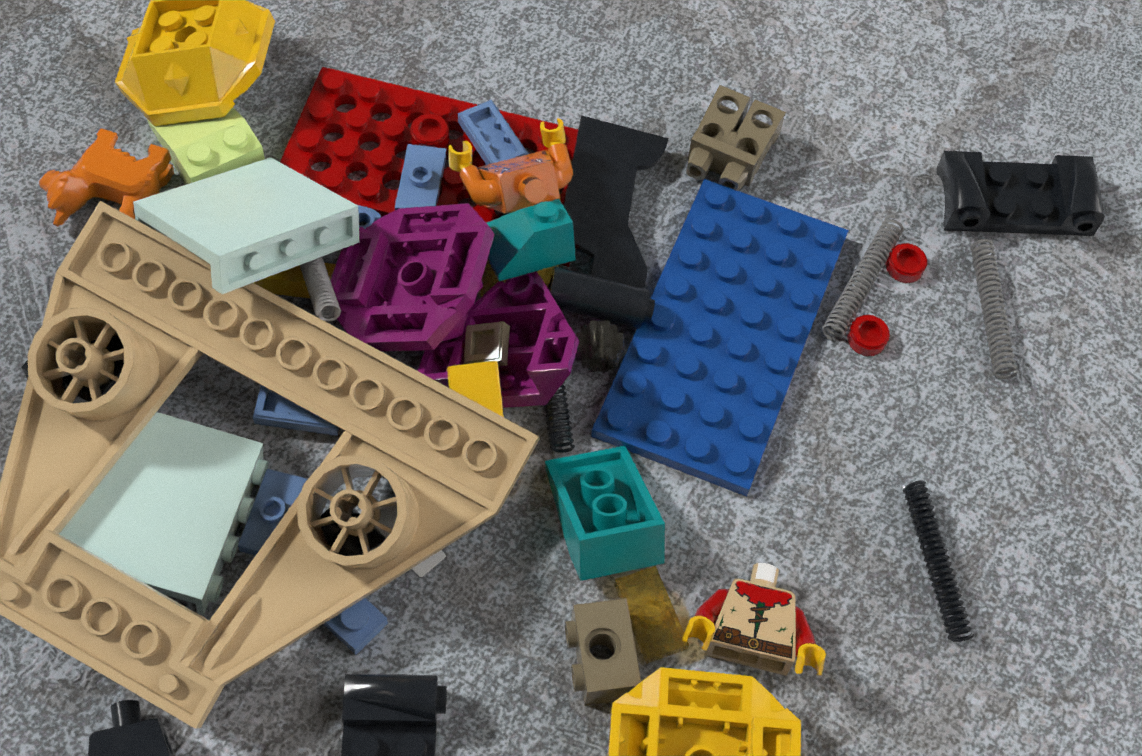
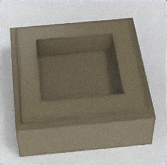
[463,321,510,366]

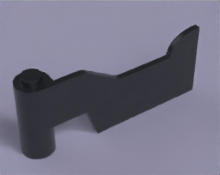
[548,115,669,329]

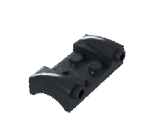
[936,151,1105,236]
[341,674,447,756]

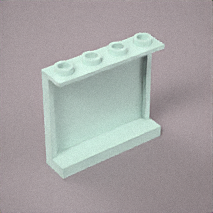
[133,157,359,294]
[59,412,269,615]

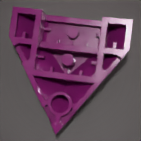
[418,271,579,408]

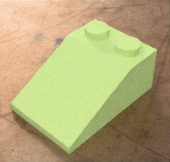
[147,107,265,185]

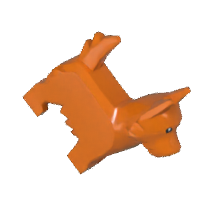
[39,128,174,227]

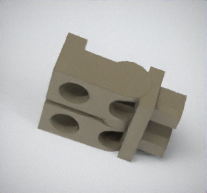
[686,85,786,191]

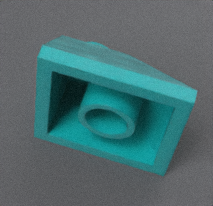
[487,199,576,281]

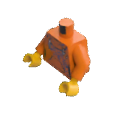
[449,118,573,213]

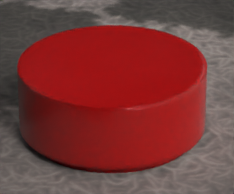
[410,114,449,148]
[886,243,927,283]
[847,315,890,356]

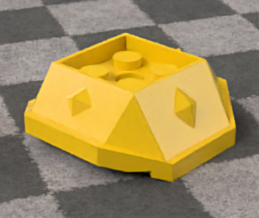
[115,0,275,126]
[608,667,801,756]

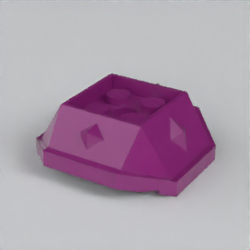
[330,203,495,351]

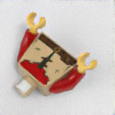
[682,563,826,676]

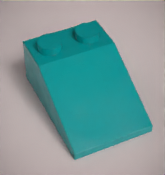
[545,446,665,581]

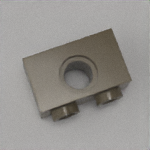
[565,598,641,706]

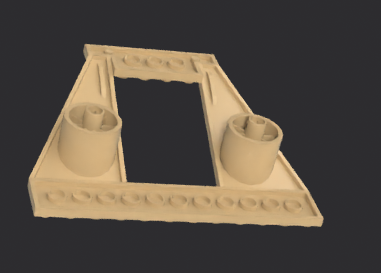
[0,201,540,729]

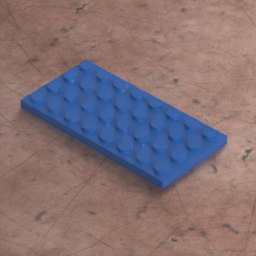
[591,179,849,497]

